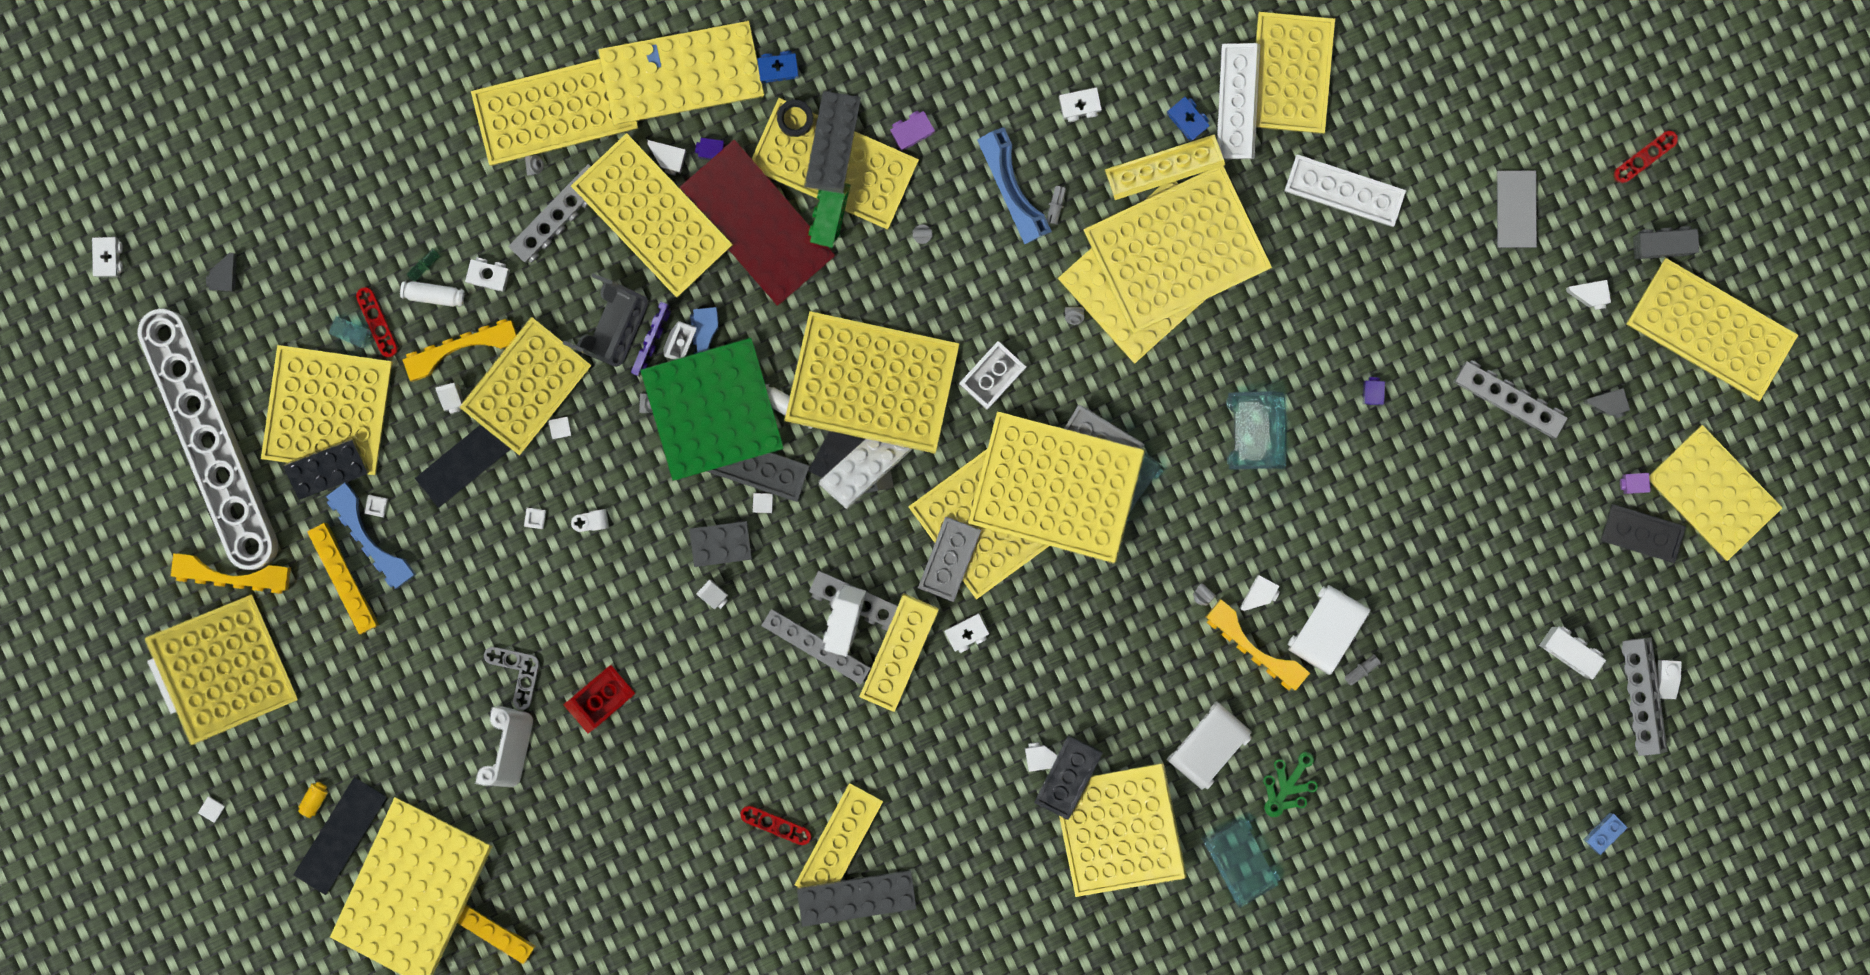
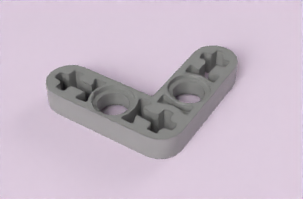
[484,647,539,710]

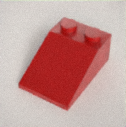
[563,665,635,734]

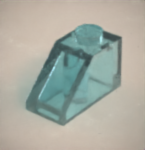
[329,316,371,348]

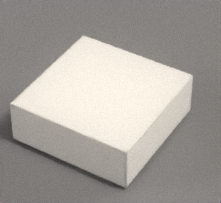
[549,417,572,439]
[753,493,773,513]
[365,495,388,517]
[524,508,546,529]
[198,796,225,823]

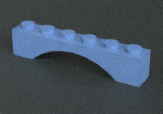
[977,127,1052,244]
[690,307,719,354]
[326,483,416,589]

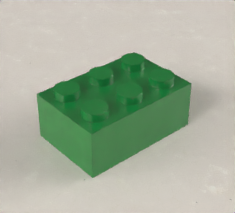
[808,183,851,248]

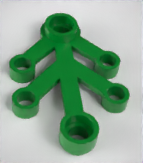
[1263,752,1318,817]

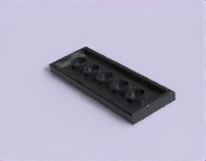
[415,424,511,508]
[293,777,387,895]

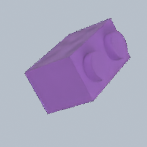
[890,111,935,152]

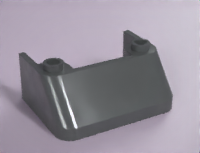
[563,274,648,367]

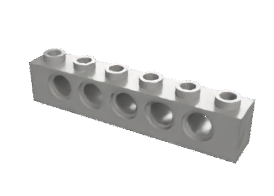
[508,164,591,264]
[1454,360,1567,439]
[809,571,898,631]
[762,609,871,685]
[1622,637,1668,756]

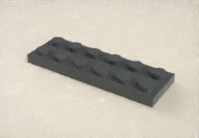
[805,91,861,194]
[706,453,809,502]
[797,870,916,927]

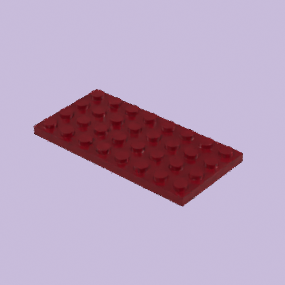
[679,139,835,306]

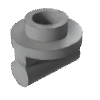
[525,155,543,176]
[913,225,932,244]
[1065,307,1084,325]
[639,394,653,413]
[1193,583,1216,606]

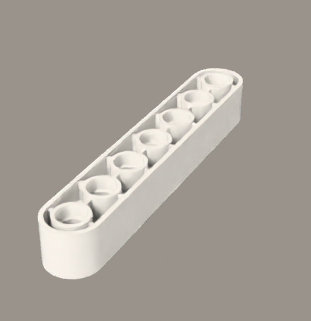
[138,309,278,570]

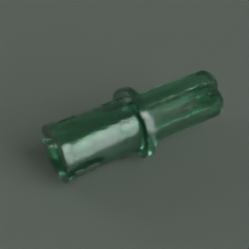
[406,248,441,282]

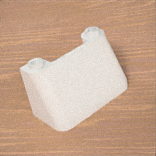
[1287,585,1370,675]
[1166,701,1252,790]
[476,706,533,787]

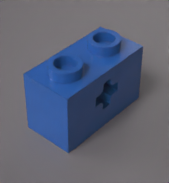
[757,51,799,83]
[1166,97,1210,142]

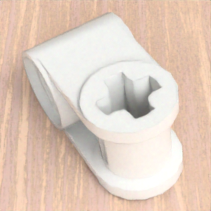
[571,509,609,532]

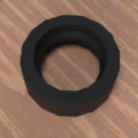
[777,99,813,137]

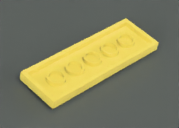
[1105,135,1225,200]
[859,594,939,712]
[795,783,883,887]

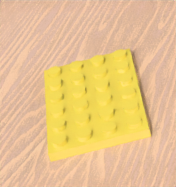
[1256,12,1335,134]
[459,317,591,455]
[1649,425,1782,561]

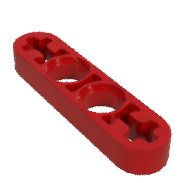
[1613,131,1678,183]
[356,287,398,358]
[740,806,811,845]

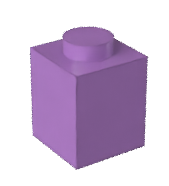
[1620,473,1650,494]

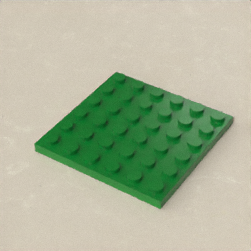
[640,338,784,481]

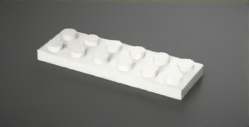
[1217,43,1260,159]
[1284,155,1406,227]
[819,439,912,509]

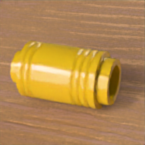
[298,782,328,818]

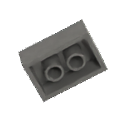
[1633,226,1699,260]
[689,521,753,567]

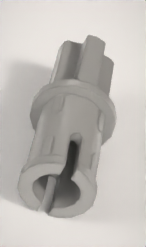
[1047,186,1066,225]
[1345,654,1381,685]

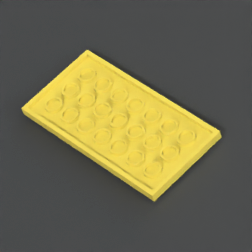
[598,21,764,125]
[471,59,639,166]
[752,98,919,230]
[571,133,733,298]
[1626,258,1798,402]

